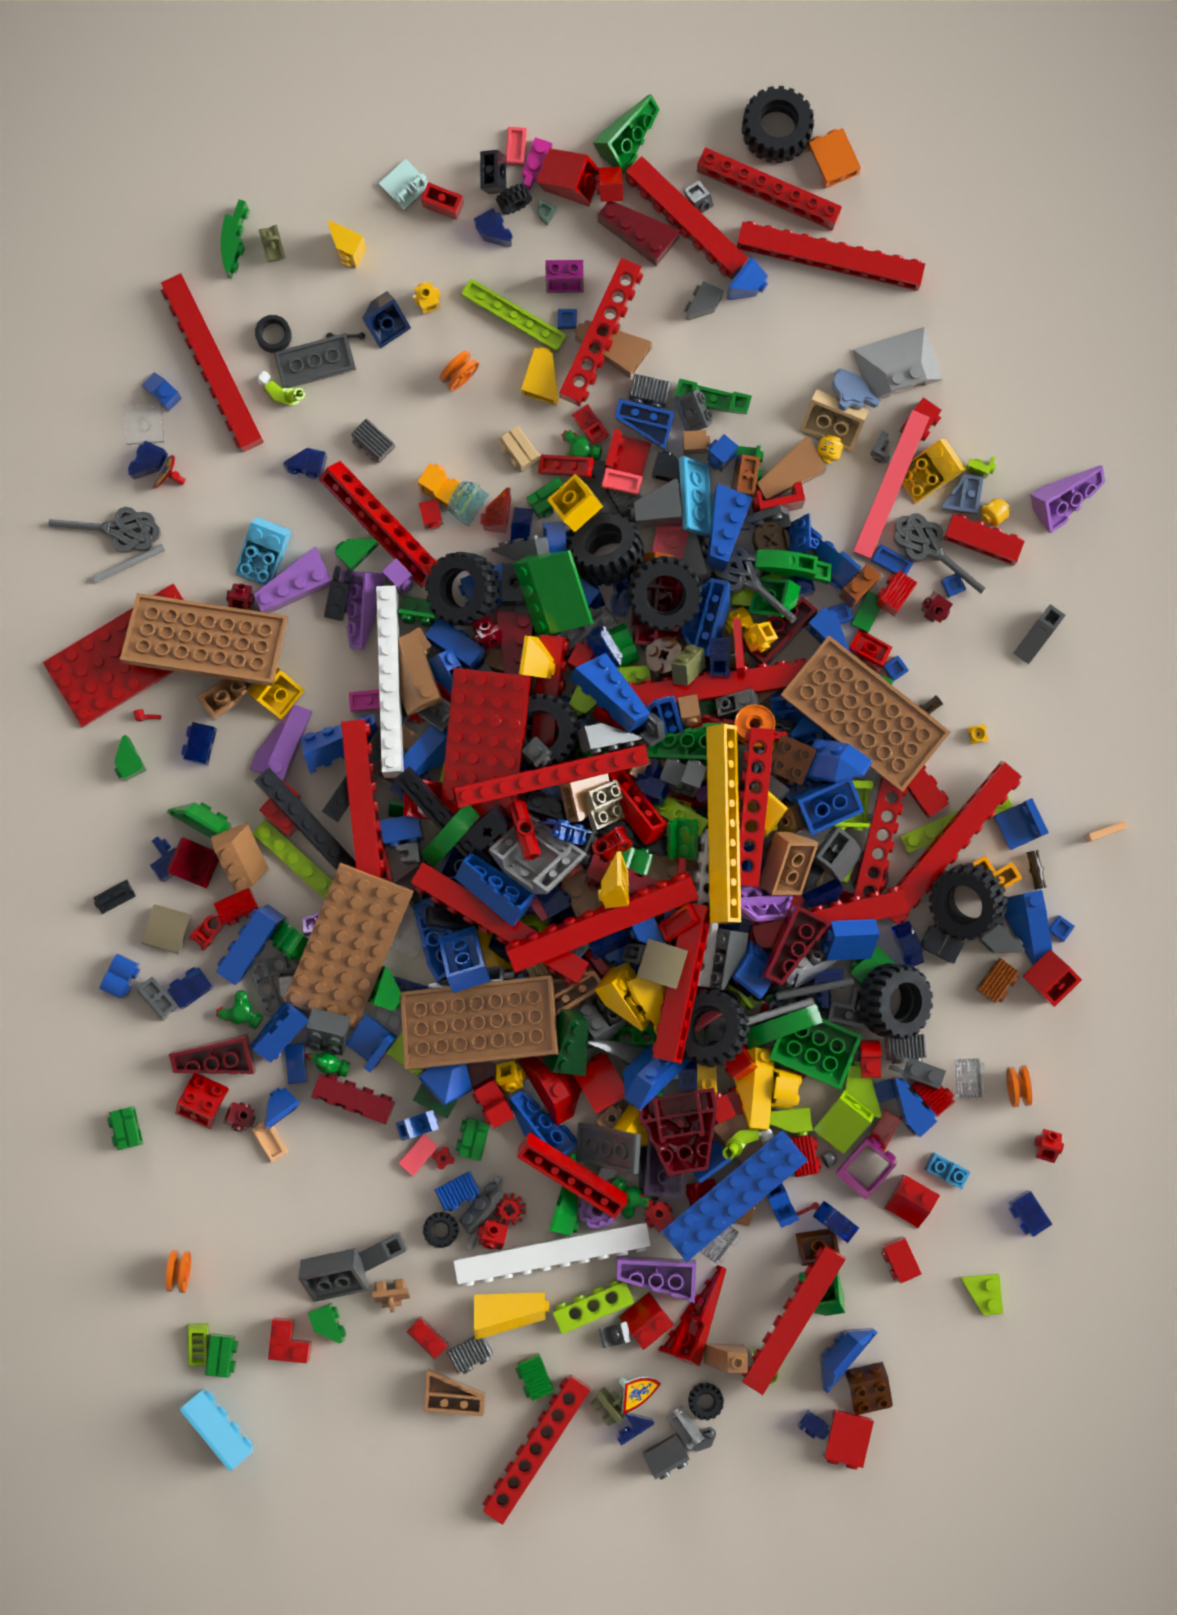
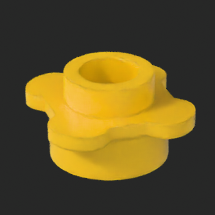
[967,724,988,745]

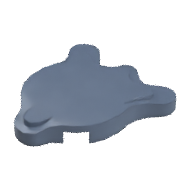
[832,368,880,411]

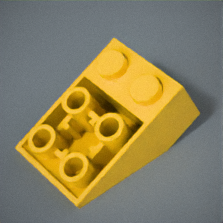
[902,439,967,504]
[594,962,651,1031]

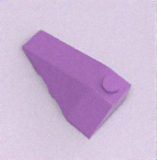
[1030,465,1105,533]
[341,571,384,650]
[250,705,312,782]

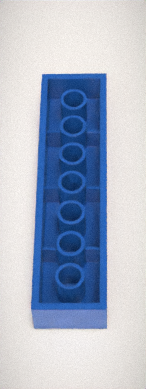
[661,1130,808,1262]

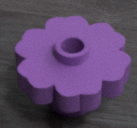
[578,1198,615,1229]

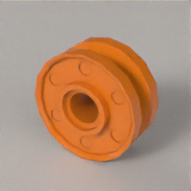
[439,351,479,391]
[734,704,776,748]
[1006,1065,1032,1108]
[165,1250,191,1293]

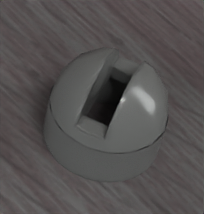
[821,1151,837,1168]

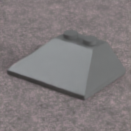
[853,327,942,400]
[488,813,587,894]

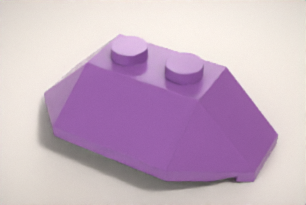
[740,886,793,922]

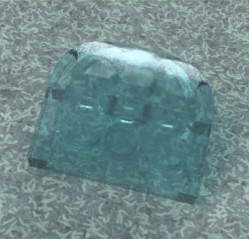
[448,481,489,526]

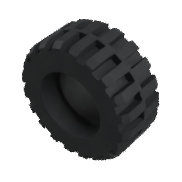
[742,86,814,163]
[568,512,645,586]
[425,552,502,626]
[627,556,702,632]
[522,694,581,768]
[929,863,1008,941]
[858,963,933,1040]
[683,989,750,1067]

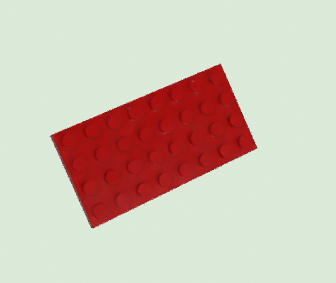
[43,583,184,727]
[441,668,531,829]

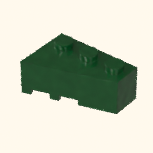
[543,1009,588,1076]

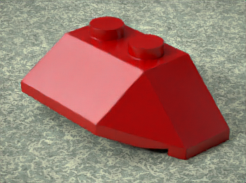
[517,1057,581,1126]

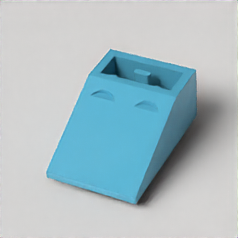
[235,517,292,585]

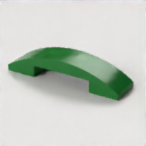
[674,378,752,414]
[420,805,481,867]
[746,1004,823,1049]

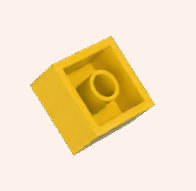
[547,474,603,532]

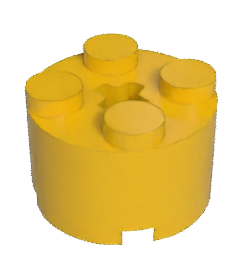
[771,1068,802,1109]

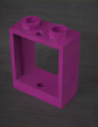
[545,260,584,293]
[836,1136,897,1200]

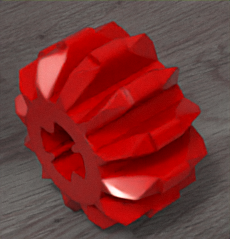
[494,1193,526,1226]

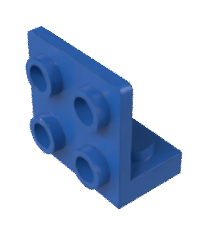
[994,798,1049,850]
[346,1014,397,1072]

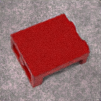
[752,481,805,513]
[823,1409,874,1470]

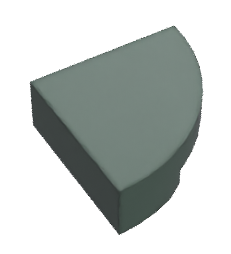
[538,199,557,225]

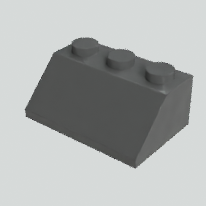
[298,1248,368,1302]

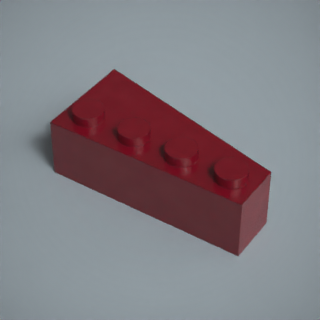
[584,854,658,895]

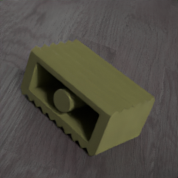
[671,645,706,686]

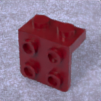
[167,837,219,889]

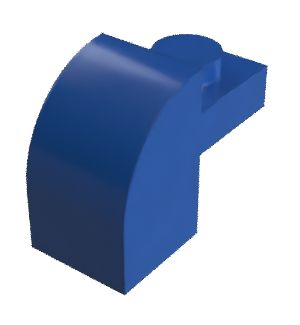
[396,1110,439,1141]
[766,1183,799,1228]

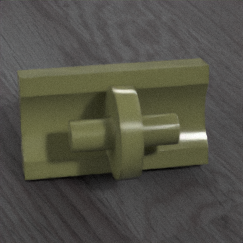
[258,225,286,263]
[591,1387,626,1426]

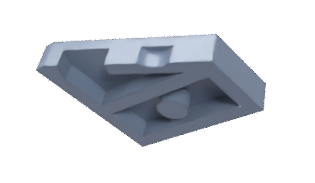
[941,474,984,515]

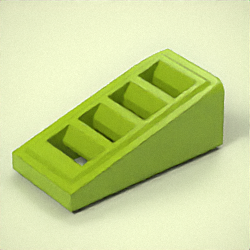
[188,1323,209,1366]

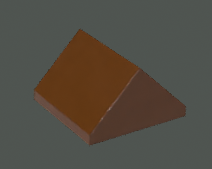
[796,1228,840,1266]

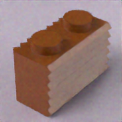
[839,564,881,608]
[975,958,1019,1003]

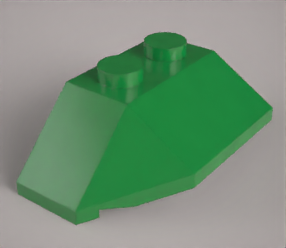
[167,802,232,838]

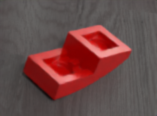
[572,404,610,445]

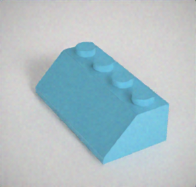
[179,1389,254,1471]

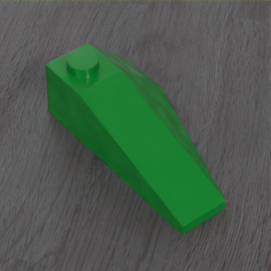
[593,94,660,173]
[647,723,728,767]
[549,1153,580,1236]

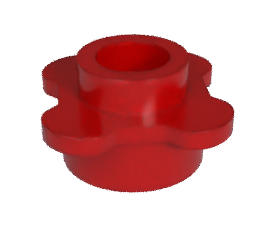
[432,1146,455,1170]

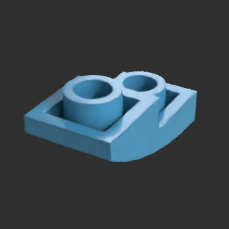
[924,1152,970,1189]

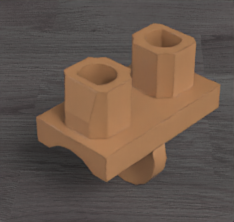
[372,1279,410,1313]

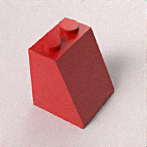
[537,148,599,206]
[574,1052,625,1114]

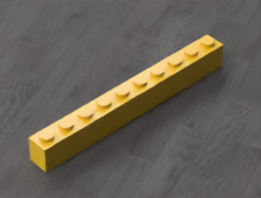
[706,724,741,924]

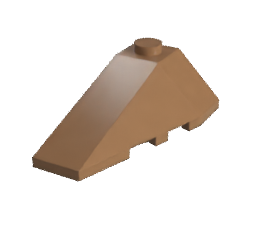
[398,631,443,716]
[197,679,255,721]

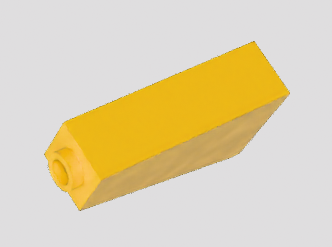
[474,1292,549,1339]

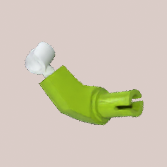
[258,371,305,406]
[723,1129,774,1159]

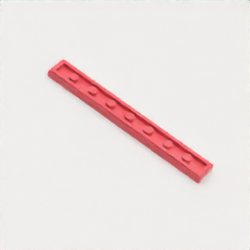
[853,410,930,559]

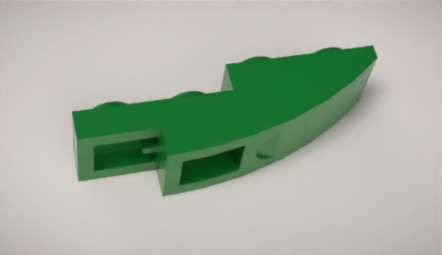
[220,199,250,279]
[754,550,832,584]

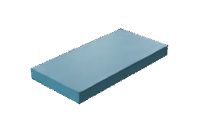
[679,456,712,538]

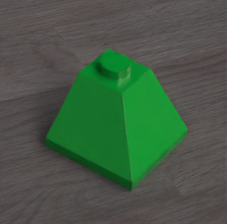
[749,577,801,618]
[368,966,401,1011]
[799,1272,845,1316]

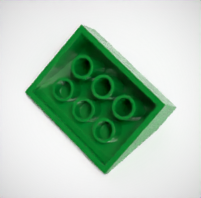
[513,550,593,636]
[769,1009,862,1090]

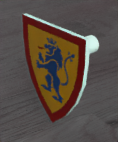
[619,1377,661,1414]

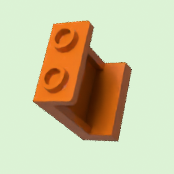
[807,128,861,189]

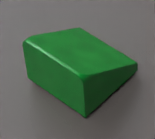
[388,800,404,818]

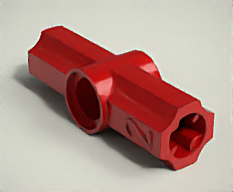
[508,800,541,861]

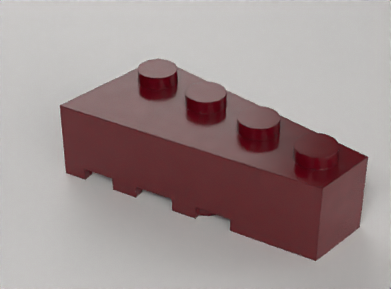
[598,202,680,266]
[743,597,817,665]
[496,611,534,676]
[760,905,832,986]
[169,1034,256,1074]
[311,1074,395,1125]

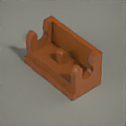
[731,454,760,496]

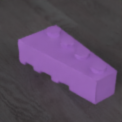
[254,546,331,613]
[616,1256,696,1303]

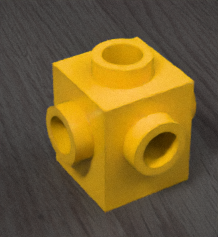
[412,282,441,315]
[724,606,754,637]
[743,621,778,652]
[496,1060,525,1092]

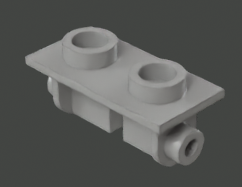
[666,1406,705,1450]

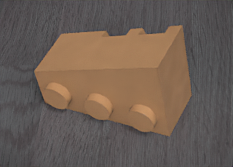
[553,970,601,1021]
[424,1368,485,1416]

